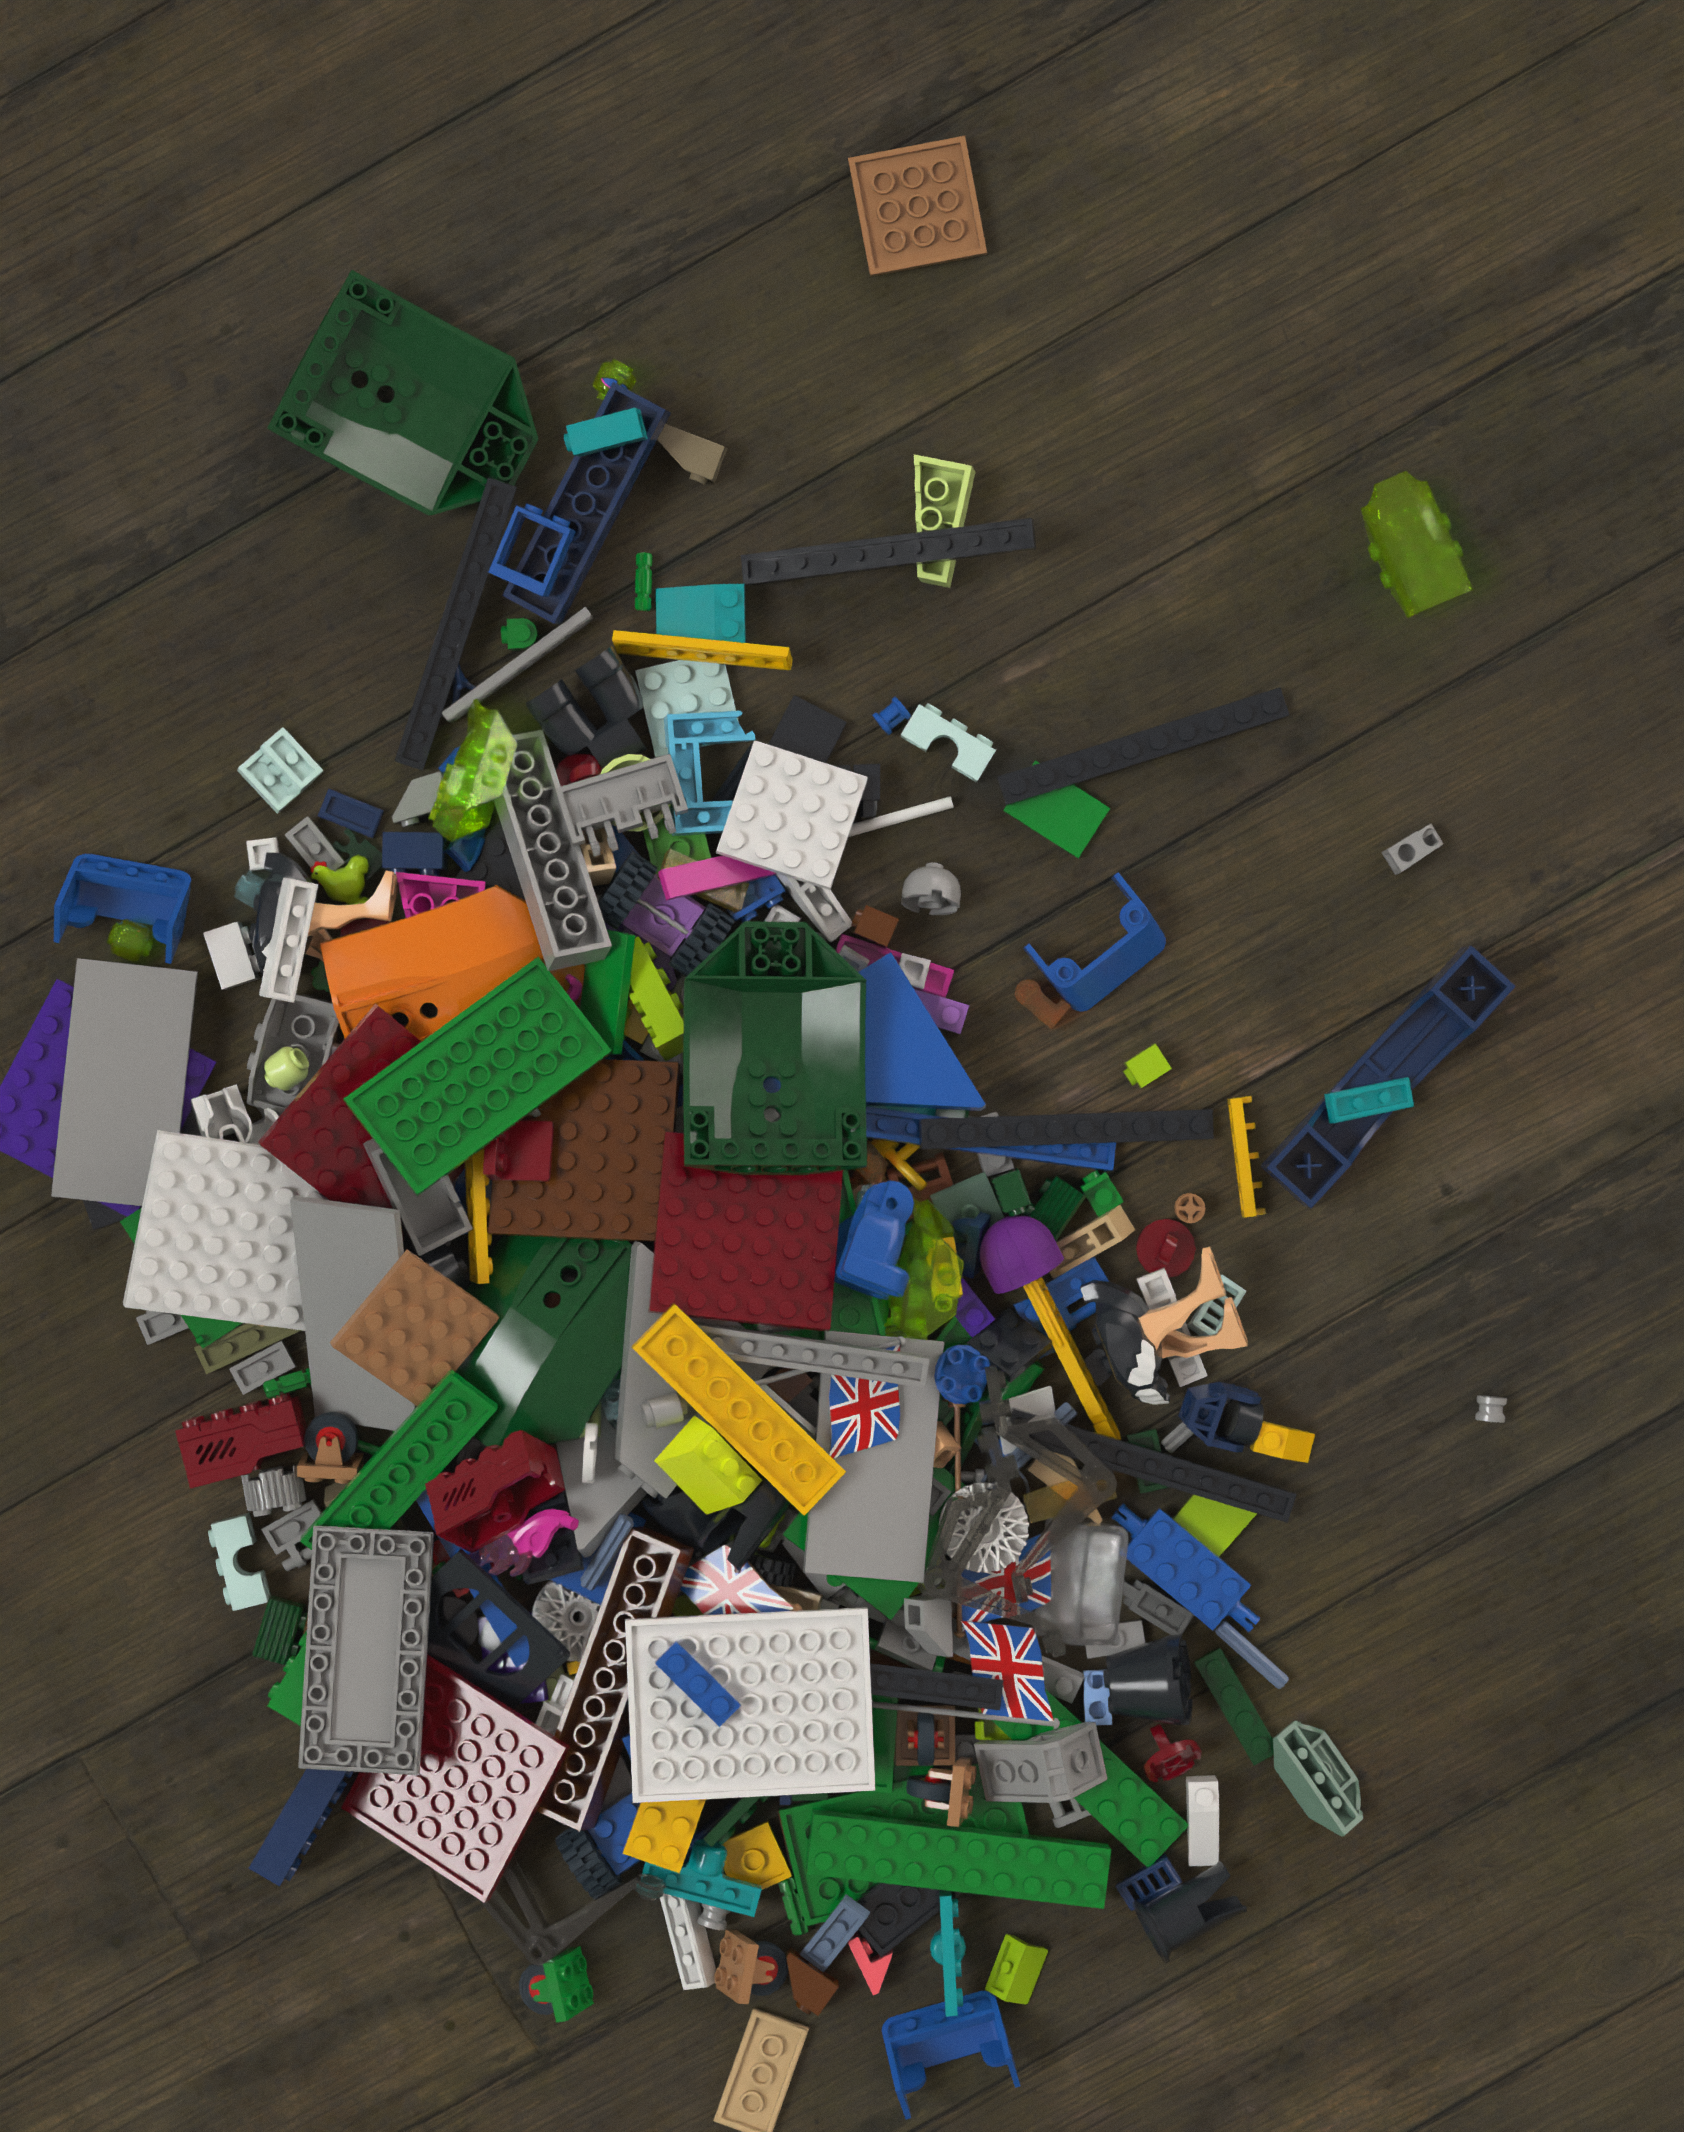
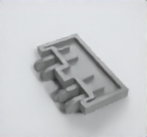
[555,754,688,857]

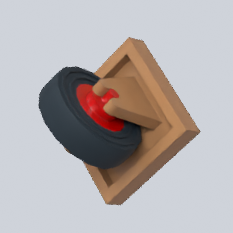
[297,1412,364,1484]
[895,1704,955,1766]
[906,1756,977,1827]
[715,1929,788,2004]

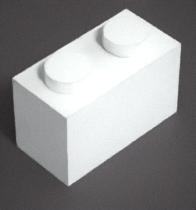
[203,922,260,990]

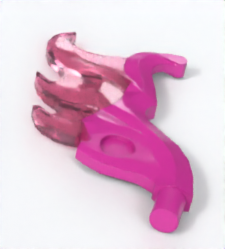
[469,1509,579,1576]

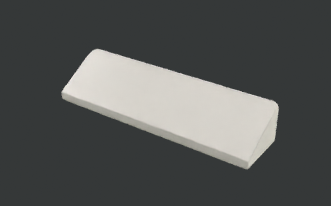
[259,878,318,1003]
[658,1892,716,1990]

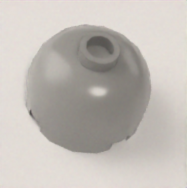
[901,863,961,915]

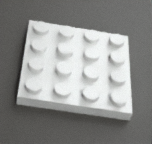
[716,740,868,890]

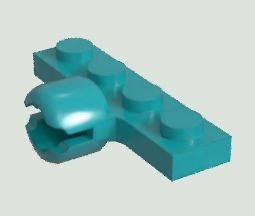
[639,1839,762,1917]
[930,1891,966,2017]

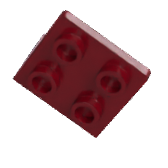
[483,1120,554,1182]

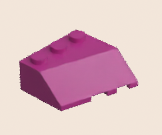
[395,872,486,918]

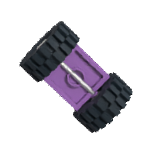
[598,851,735,977]

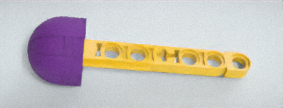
[980,1215,1122,1440]

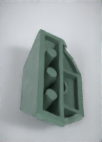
[1273,1721,1363,1837]

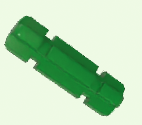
[635,552,652,611]
[263,1368,312,1398]
[778,1877,809,1935]

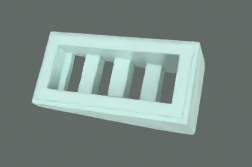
[1187,1275,1246,1336]

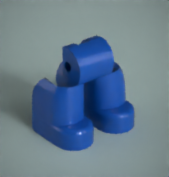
[834,1180,914,1300]

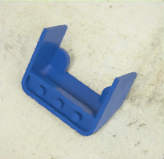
[54,854,191,964]
[1023,872,1166,1012]
[882,1991,1021,2119]

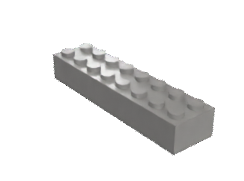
[480,730,612,971]

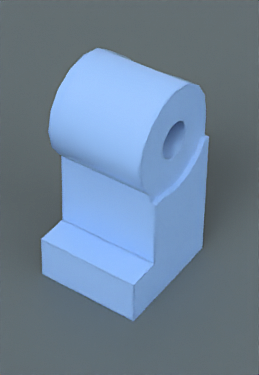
[1083,1669,1112,1725]

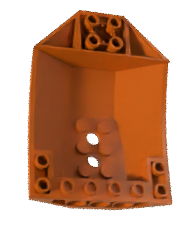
[320,885,585,1041]

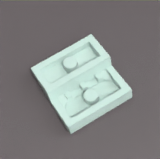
[237,727,323,814]

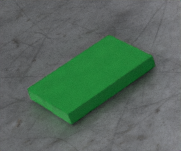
[1003,760,1110,859]

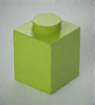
[1123,1044,1172,1088]

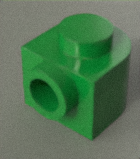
[501,618,539,651]

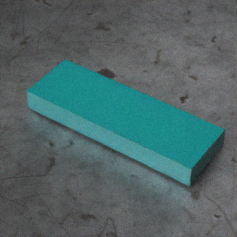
[1324,1077,1414,1123]

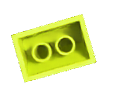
[654,1416,762,1514]

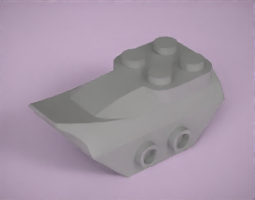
[247,992,340,1118]

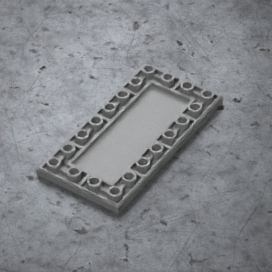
[51,958,198,1206]
[290,1196,417,1431]
[803,1331,944,1583]
[298,1525,434,1775]

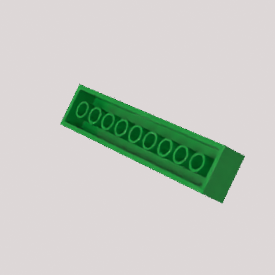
[805,1809,1111,1909]

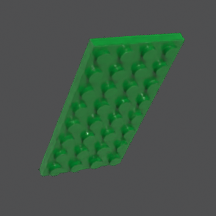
[344,957,612,1197]
[779,1762,1029,1926]

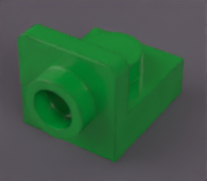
[1079,1170,1124,1217]

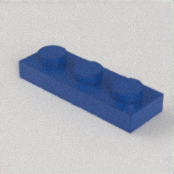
[655,1641,741,1727]

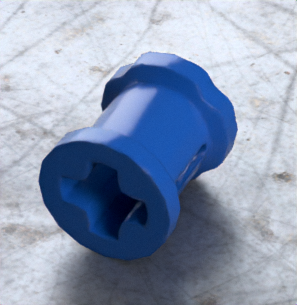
[872,696,912,736]

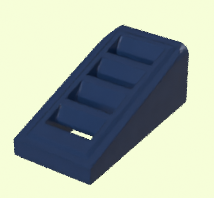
[1115,1854,1182,1911]

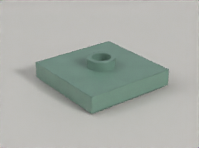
[930,1172,1004,1243]

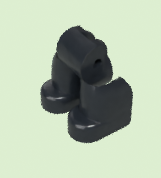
[525,645,647,769]

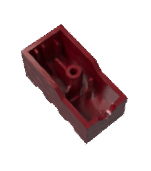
[175,1392,307,1489]
[425,1430,566,1553]

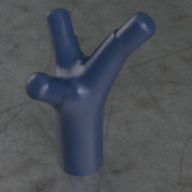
[451,664,476,704]

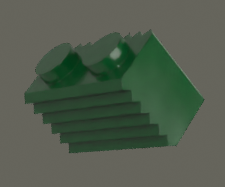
[990,1168,1031,1217]
[1022,1176,1086,1241]
[252,1595,308,1665]

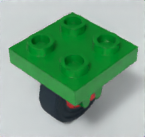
[519,1946,594,2023]

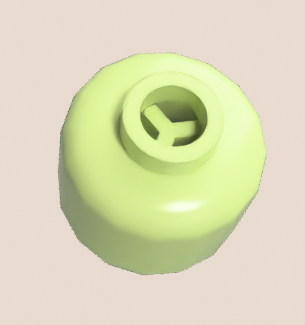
[264,1046,309,1091]

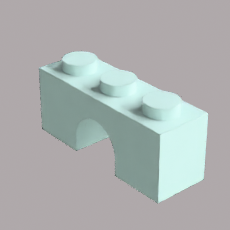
[901,703,996,783]
[208,1512,271,1611]

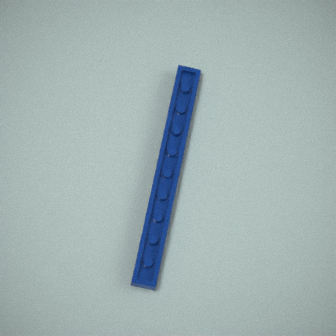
[866,1106,1116,1171]

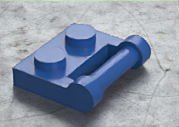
[1046,1257,1109,1331]

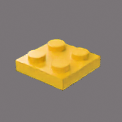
[723,1820,792,1890]

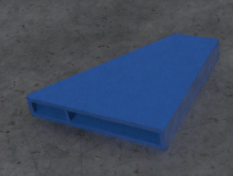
[763,952,986,1111]

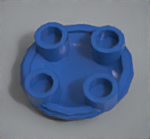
[934,1345,990,1404]

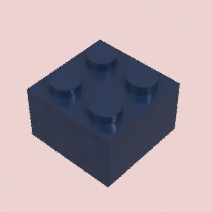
[382,832,448,877]

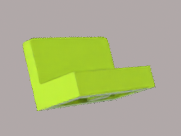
[985,1934,1048,2005]

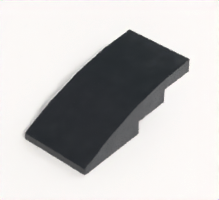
[515,1448,584,1585]

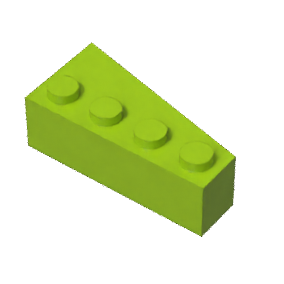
[629,936,684,1061]

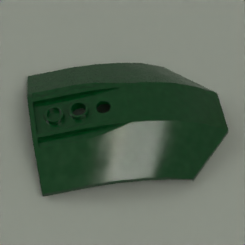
[267,269,539,516]
[683,921,867,1175]
[455,1235,632,1447]

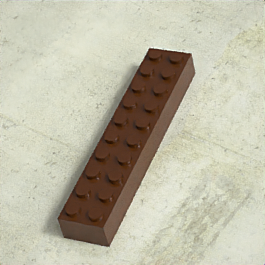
[537,1526,694,1831]

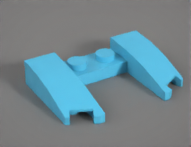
[664,711,755,836]

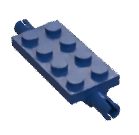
[1111,1503,1260,1632]

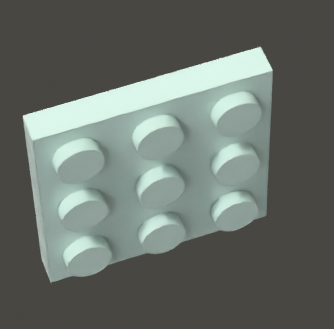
[635,660,739,758]

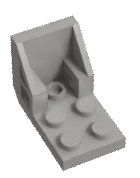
[974,1722,1107,1803]

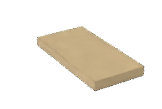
[713,2007,809,2132]

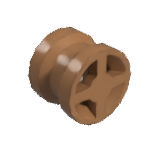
[1174,1193,1206,1223]

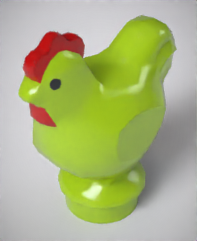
[310,854,369,905]

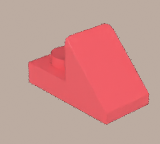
[848,1931,893,1996]

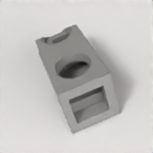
[1381,824,1444,875]

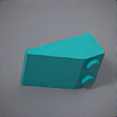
[656,584,746,643]

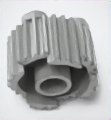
[241,1465,306,1517]

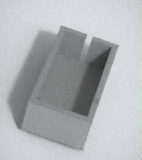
[363,1139,473,1256]

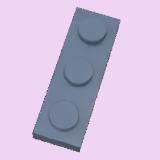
[800,1894,870,1972]

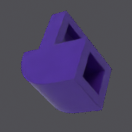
[942,1274,995,1338]

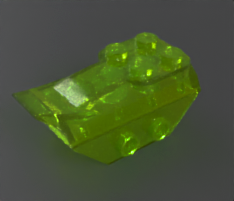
[1361,471,1474,618]
[428,699,518,842]
[887,1196,964,1339]

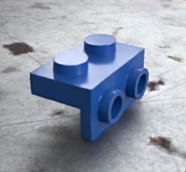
[716,875,786,923]

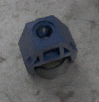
[1178,1382,1264,1452]

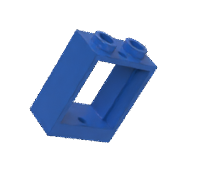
[488,503,576,597]

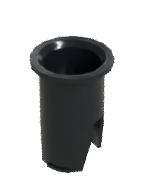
[695,1461,792,1574]
[1132,1861,1247,1964]

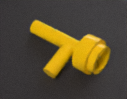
[868,1139,928,1192]

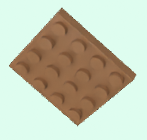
[848,136,987,277]
[330,1249,499,1406]

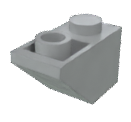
[392,771,453,828]
[904,1594,953,1657]

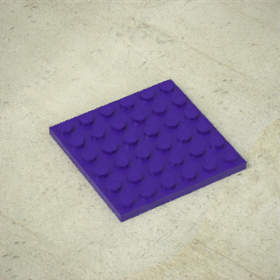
[0,979,217,1217]

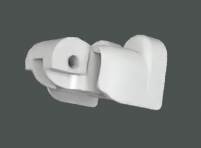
[191,1084,279,1145]

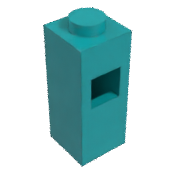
[564,407,648,457]

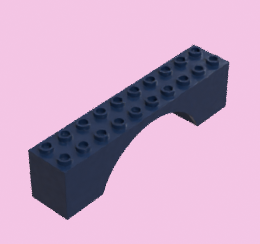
[1260,946,1516,1208]

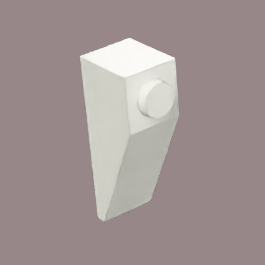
[775,873,852,942]
[1186,1775,1219,1866]

